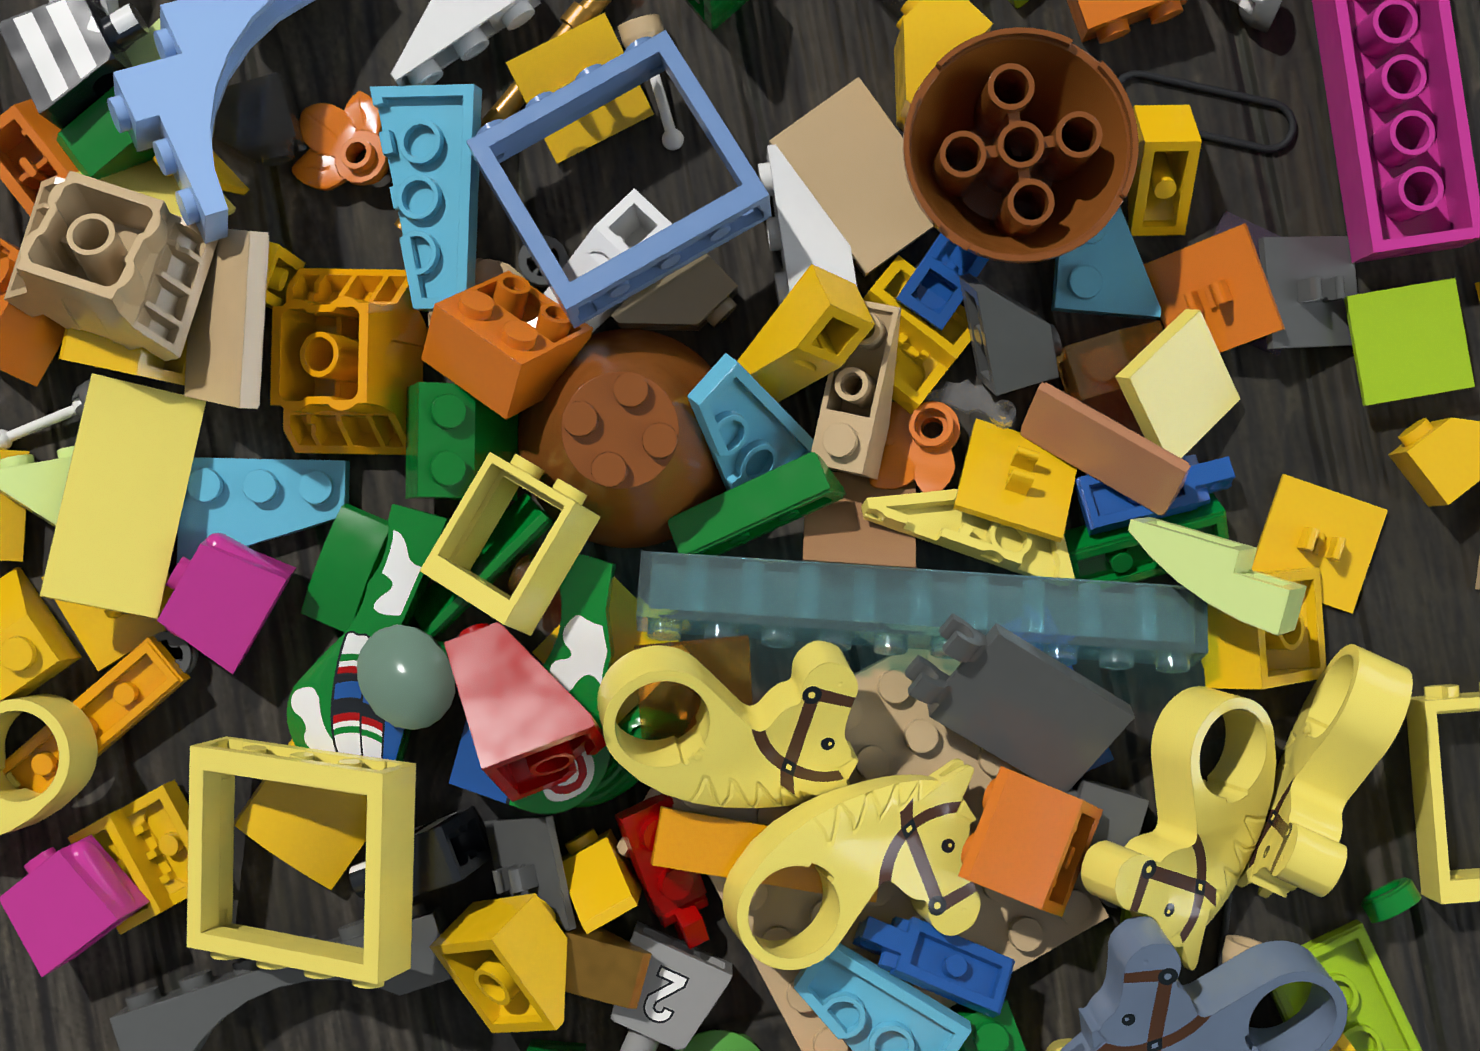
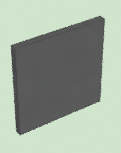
[1258,236,1358,349]
[484,816,576,930]

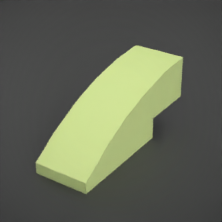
[1128,517,1307,636]

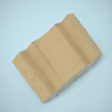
[4,171,218,361]

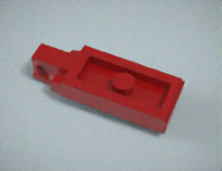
[615,793,709,949]

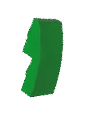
[301,503,388,632]

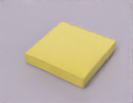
[1115,309,1240,458]

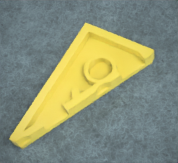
[861,489,1075,588]

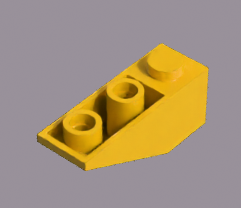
[737,264,875,403]

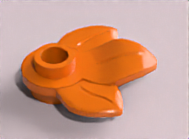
[292,91,389,191]
[870,401,960,492]

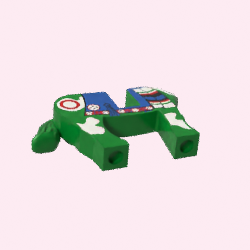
[287,504,689,814]

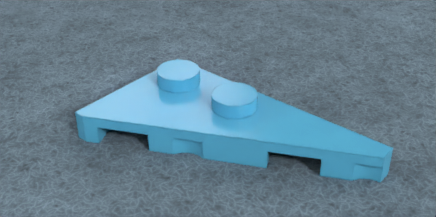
[1051,207,1161,320]

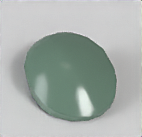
[357,624,456,730]

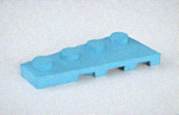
[370,84,482,312]

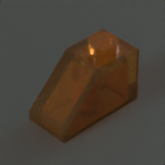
[1056,320,1163,402]

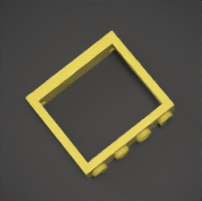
[1406,682,1480,904]
[187,736,416,989]

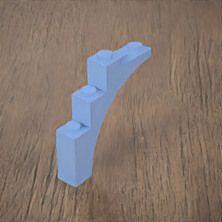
[107,0,315,244]

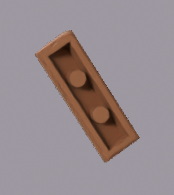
[1020,382,1191,515]

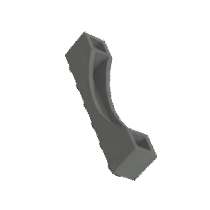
[109,900,452,1051]

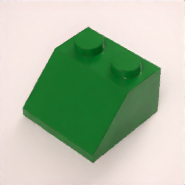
[405,382,518,501]

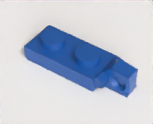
[1074,455,1236,536]
[852,916,1015,1018]

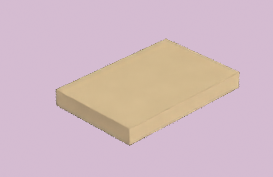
[769,77,934,277]
[184,229,269,409]

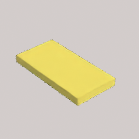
[39,373,206,619]

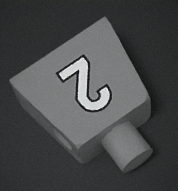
[610,921,732,1051]

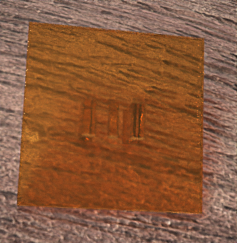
[634,635,753,740]

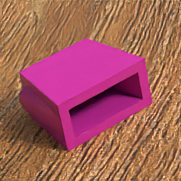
[157,533,296,674]
[0,834,150,977]

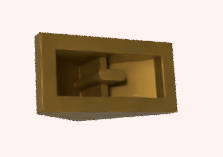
[565,916,652,1009]

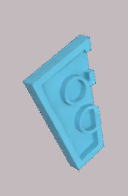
[687,353,813,491]
[177,458,350,564]
[794,943,972,1051]

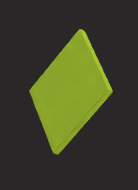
[1344,278,1475,406]

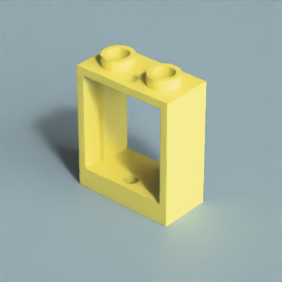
[420,452,601,636]

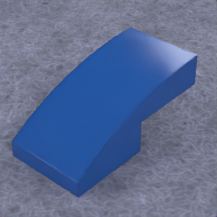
[895,233,989,331]

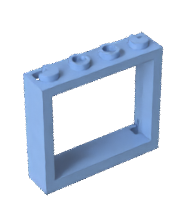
[466,30,772,328]

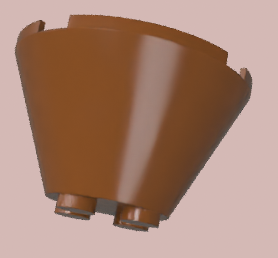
[903,27,1139,263]
[518,329,726,548]

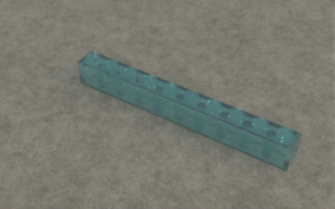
[636,551,1208,673]

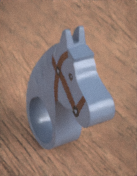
[1060,916,1347,1051]

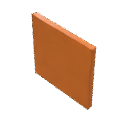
[1143,223,1285,353]

